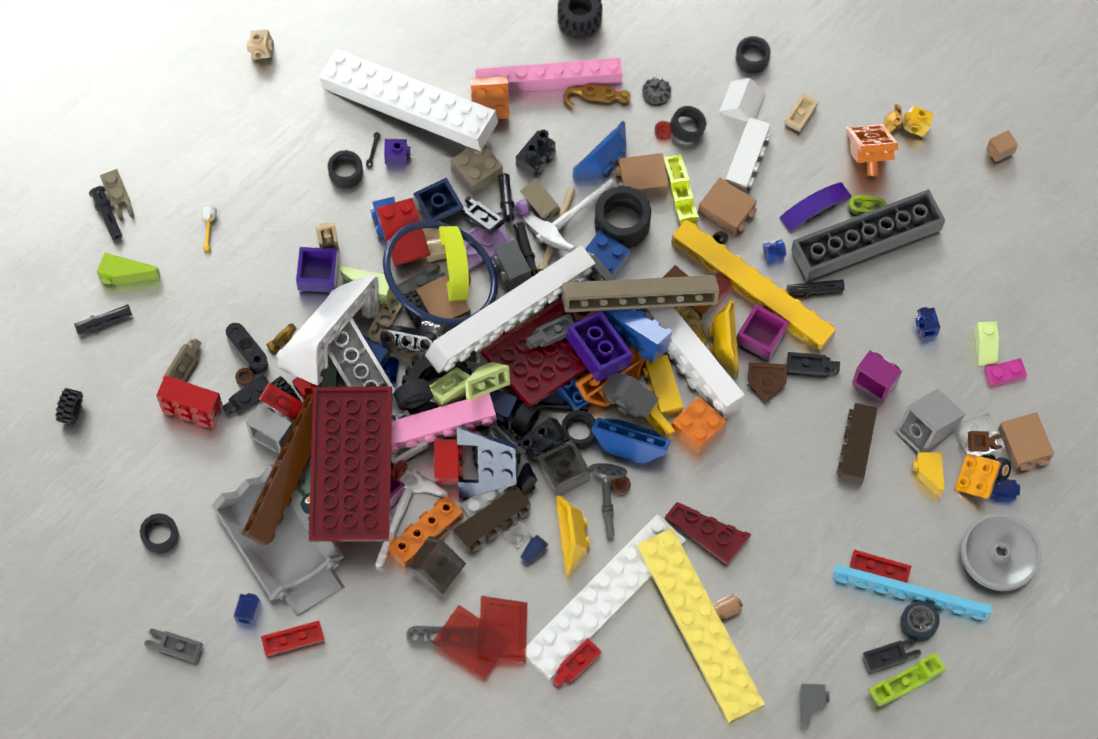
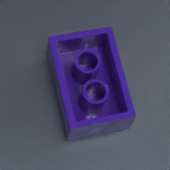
[566,311,632,382]

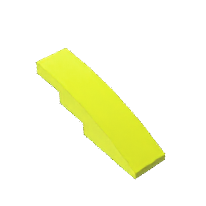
[663,154,698,225]

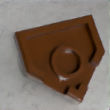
[748,362,787,402]

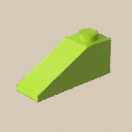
[97,252,160,285]

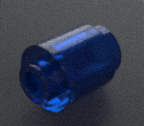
[991,479,1020,499]

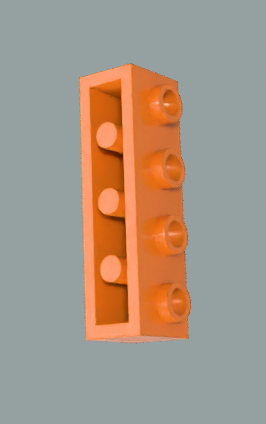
[388,496,464,569]

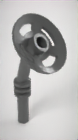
[588,463,627,538]

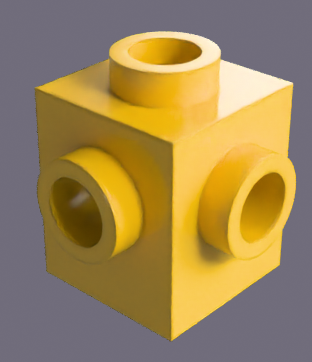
[903,105,934,137]

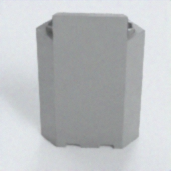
[211,464,345,616]

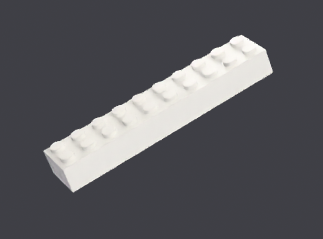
[319,49,498,151]
[425,245,595,373]

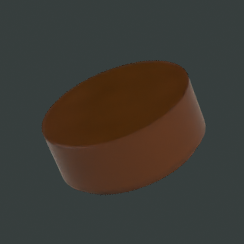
[235,368,255,388]
[611,476,631,496]

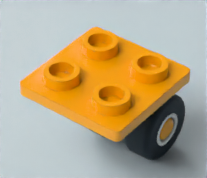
[955,453,1011,499]

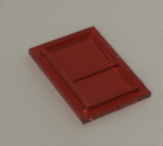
[478,596,527,663]
[431,605,512,680]

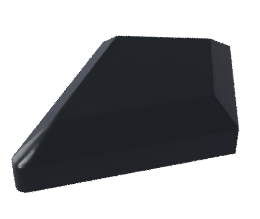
[514,462,538,495]

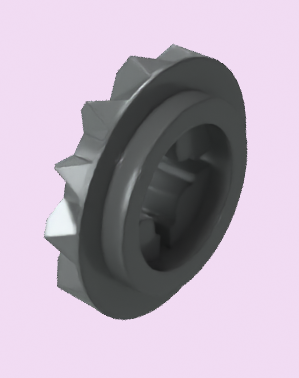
[642,77,671,104]

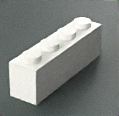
[726,117,772,193]

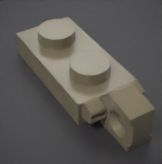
[162,338,202,381]

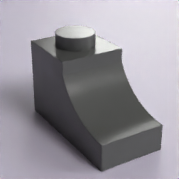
[799,684,830,729]

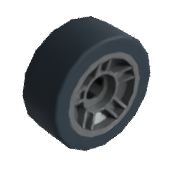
[900,601,940,641]

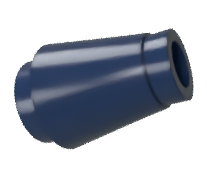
[520,534,548,564]

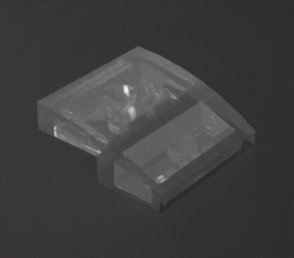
[954,413,1005,456]

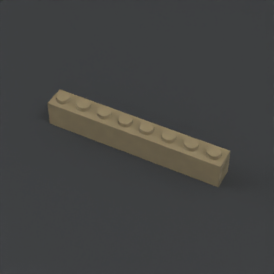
[562,275,719,312]

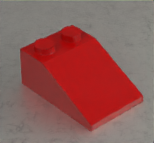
[376,197,431,266]

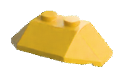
[708,301,739,378]
[556,495,590,576]

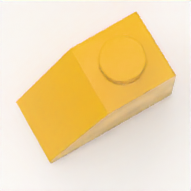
[913,452,944,496]

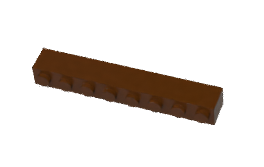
[241,393,313,545]

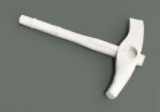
[522,179,615,252]
[375,468,450,567]

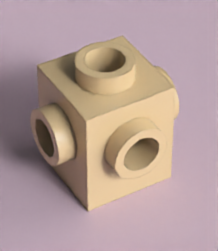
[247,29,274,59]

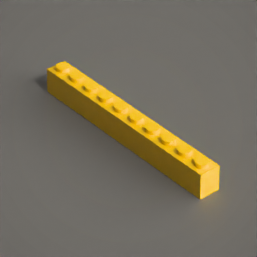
[671,220,836,353]

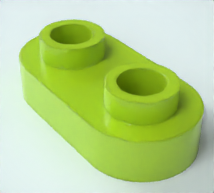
[849,195,887,215]

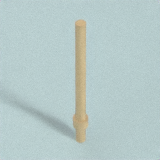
[537,188,575,273]

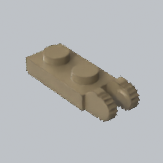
[100,169,134,219]

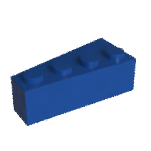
[597,309,673,364]

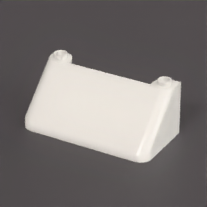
[277,274,379,386]

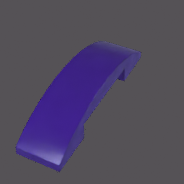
[780,182,852,232]

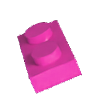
[984,358,1027,387]

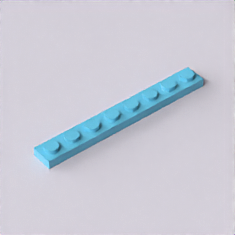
[832,564,992,620]

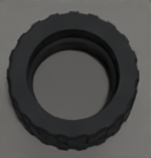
[594,186,652,249]

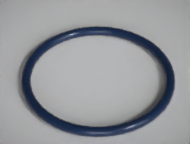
[383,221,498,326]

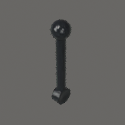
[366,132,380,167]

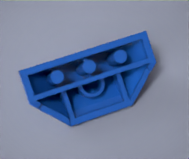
[573,121,627,179]
[592,418,671,464]

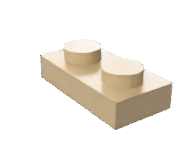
[784,93,819,132]

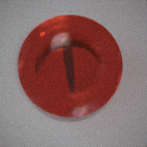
[654,121,672,140]
[391,460,408,480]

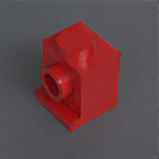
[292,374,324,400]

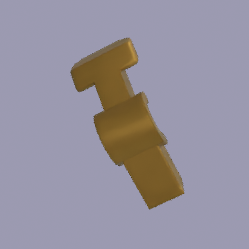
[884,104,904,135]
[266,323,297,353]

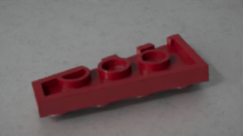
[665,502,751,565]

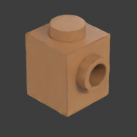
[986,130,1018,162]

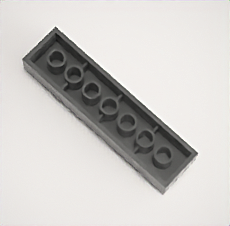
[791,189,945,281]

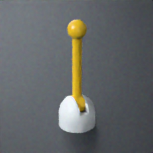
[202,206,217,251]

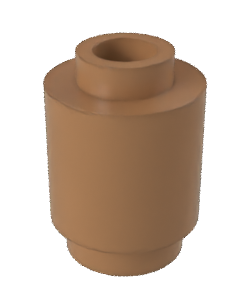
[713,594,743,620]

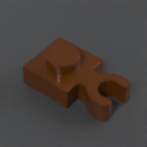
[968,431,1002,452]

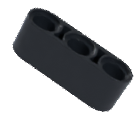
[380,325,438,353]

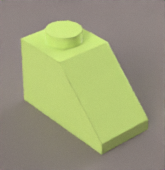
[974,321,999,366]

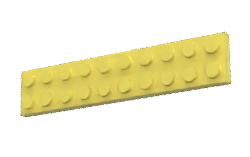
[637,528,765,723]

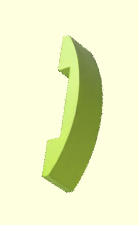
[868,652,946,707]

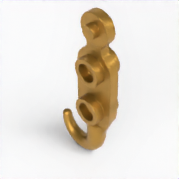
[563,84,631,106]

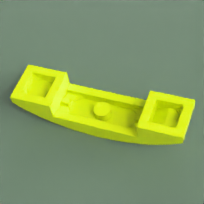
[439,226,469,301]

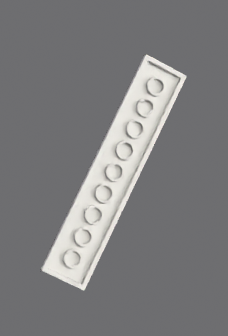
[521,514,686,680]

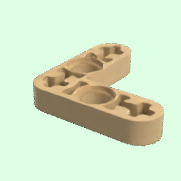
[368,295,419,361]

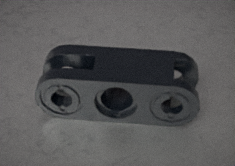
[226,323,269,375]

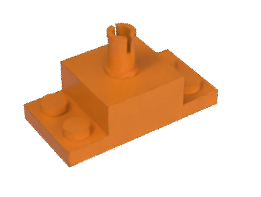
[846,124,898,176]

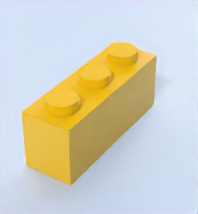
[642,355,683,418]

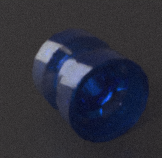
[763,239,786,261]

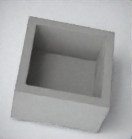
[246,404,292,453]

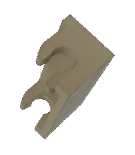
[520,178,560,221]

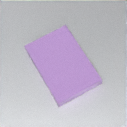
[463,225,511,272]

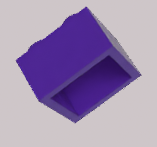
[296,247,339,292]

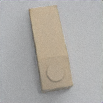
[315,223,340,251]

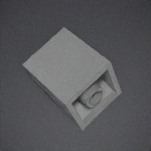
[895,389,965,453]

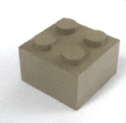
[451,145,503,196]

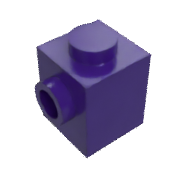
[384,139,411,164]

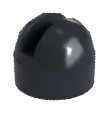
[712,231,729,245]

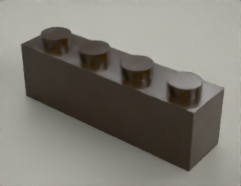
[837,403,878,485]
[453,485,531,554]

